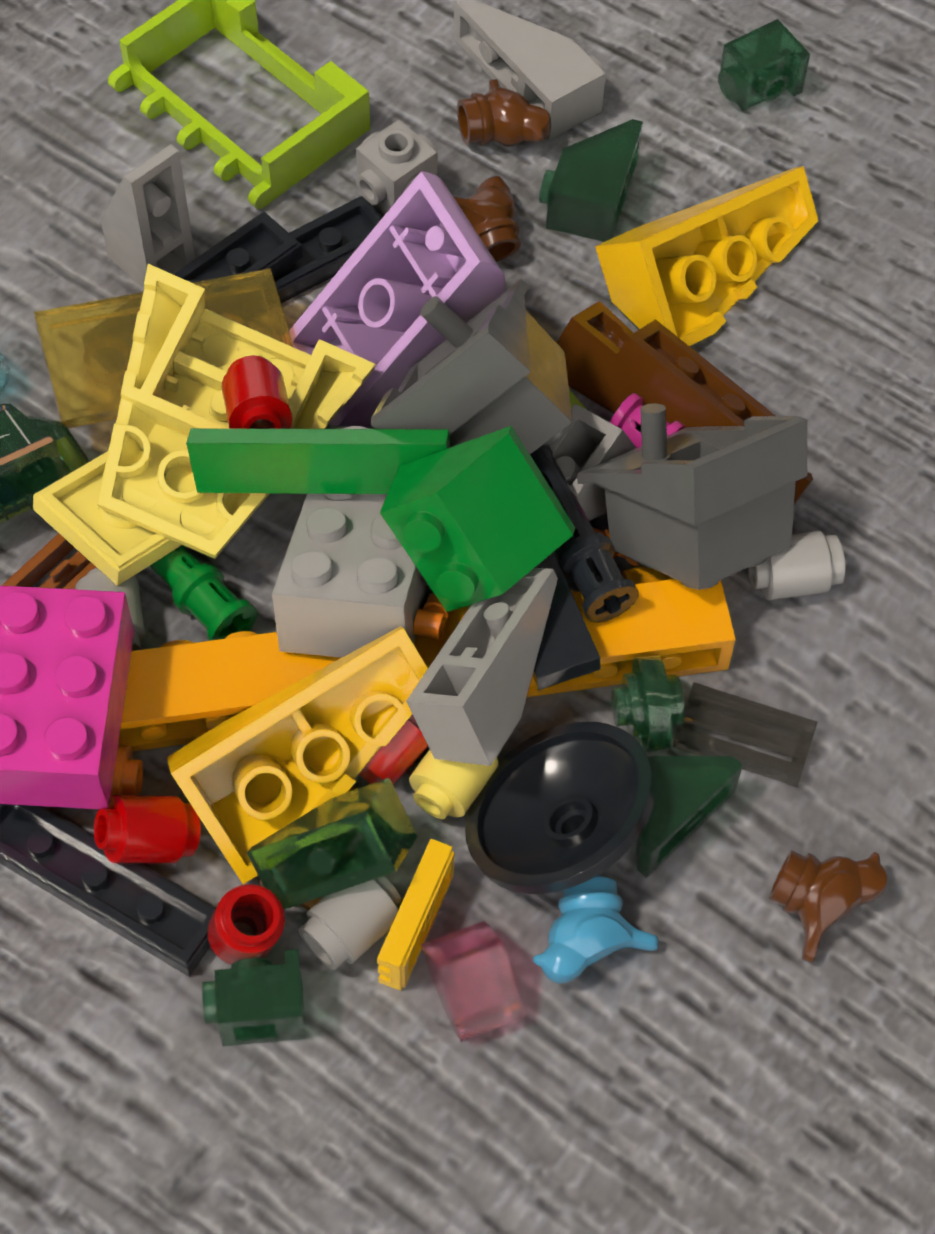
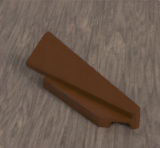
[557,301,813,505]

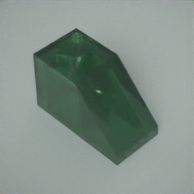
[539,119,643,242]
[247,778,418,910]

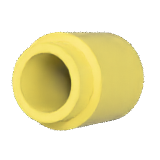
[409,749,502,819]

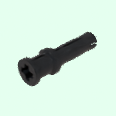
[530,445,639,622]

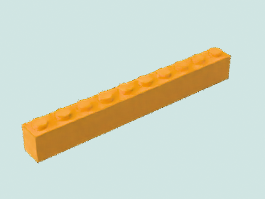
[118,577,736,751]

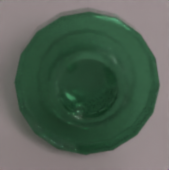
[611,654,684,753]

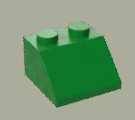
[380,425,575,612]

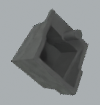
[371,279,573,454]
[577,403,808,590]

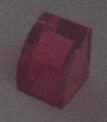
[421,920,526,1042]

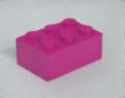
[0,585,135,809]

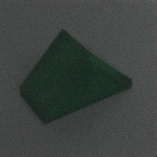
[636,756,743,878]

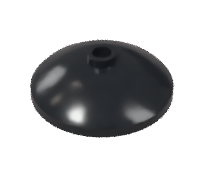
[465,721,656,894]

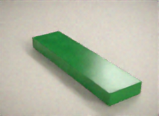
[186,428,451,494]

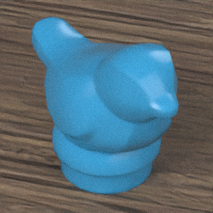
[533,877,658,984]

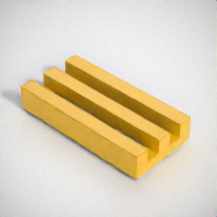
[377,838,455,991]

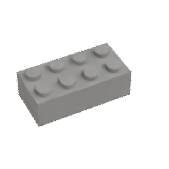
[272,425,430,658]

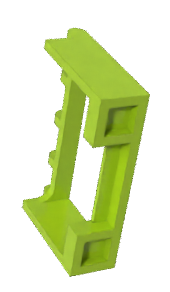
[108,0,371,210]

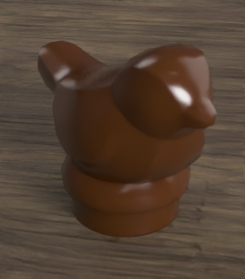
[457,79,551,147]
[454,176,521,262]
[769,850,888,963]

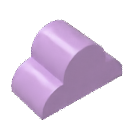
[281,171,505,428]

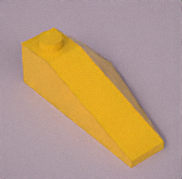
[595,166,819,346]
[166,626,428,885]

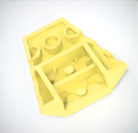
[97,264,376,559]

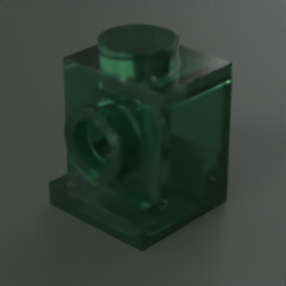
[718,19,810,111]
[202,949,306,1046]

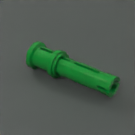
[150,545,258,641]

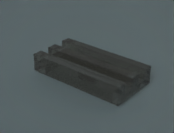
[672,682,818,787]

